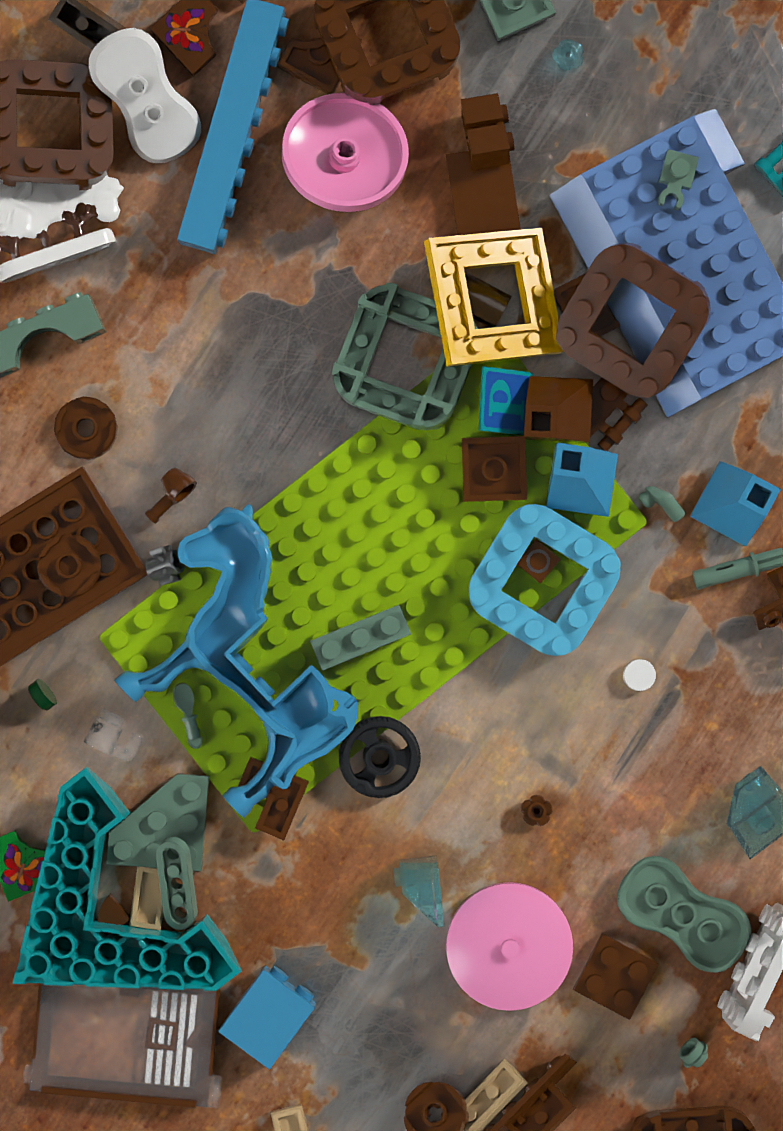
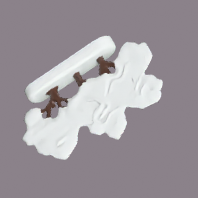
[0,149,124,283]

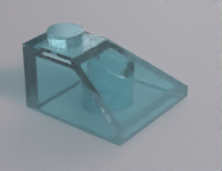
[726,766,783,859]
[394,856,444,927]

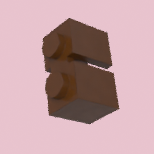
[461,93,515,170]

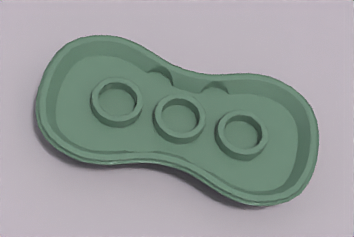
[617,856,751,973]

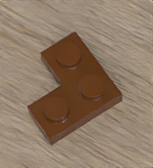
[238,757,309,840]

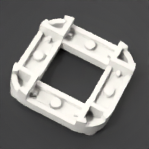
[718,903,783,1042]

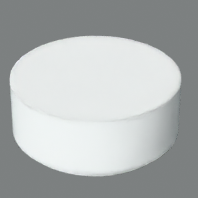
[623,659,656,691]

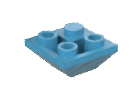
[546,443,618,517]
[690,461,781,546]

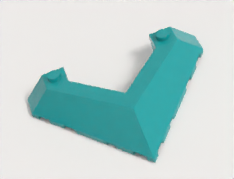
[12,767,242,991]

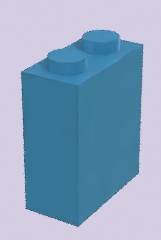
[218,965,316,1070]

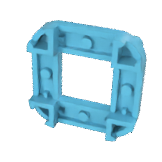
[469,504,621,656]

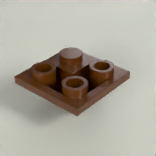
[524,376,593,443]

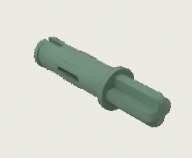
[692,548,783,590]

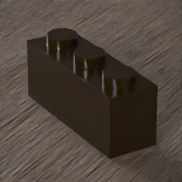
[48,0,126,50]

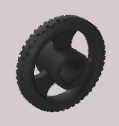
[339,716,421,798]

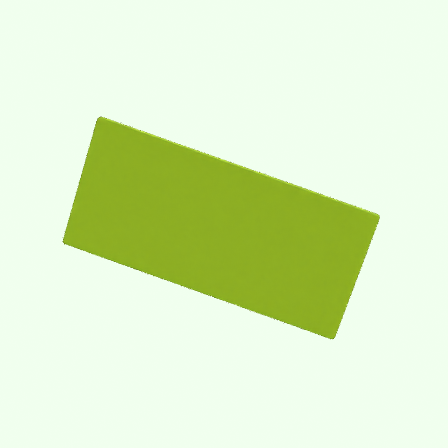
[100,359,647,832]

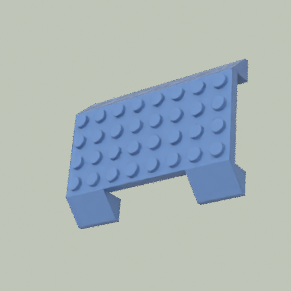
[549,109,783,418]

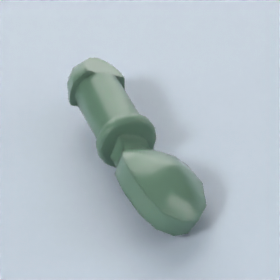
[173,683,203,749]

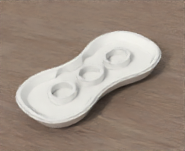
[89,28,201,164]

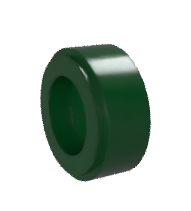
[28,679,57,711]

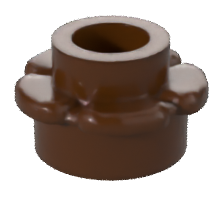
[521,795,552,826]

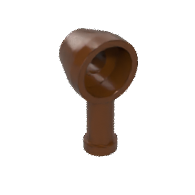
[145,468,197,524]

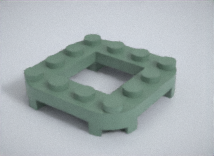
[332,283,477,430]

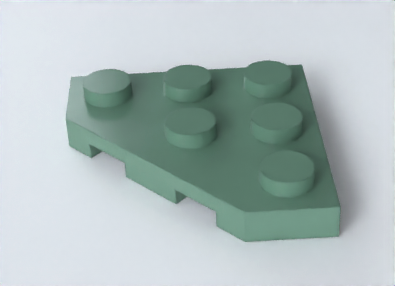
[107,773,209,871]

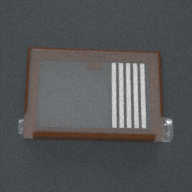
[23,983,222,1108]

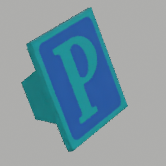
[479,366,533,435]

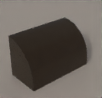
[464,271,512,328]

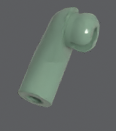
[639,486,685,522]

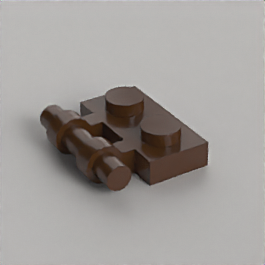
[590,377,648,452]

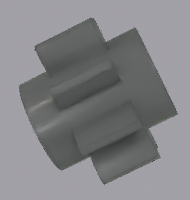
[145,545,185,586]

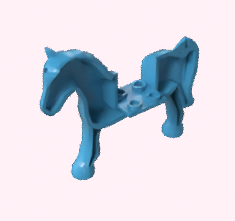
[114,504,358,818]

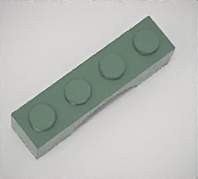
[0,292,107,378]

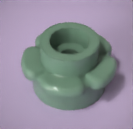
[679,1038,708,1068]

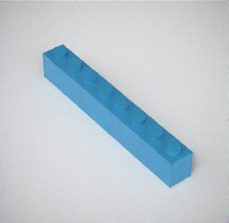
[177,0,289,255]

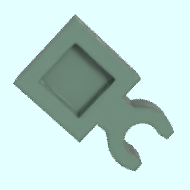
[658,149,699,211]

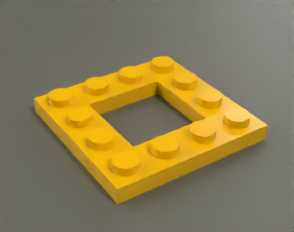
[424,228,564,367]

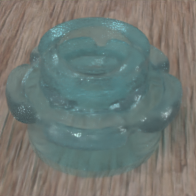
[553,39,584,71]

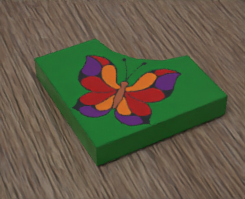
[0,830,46,902]

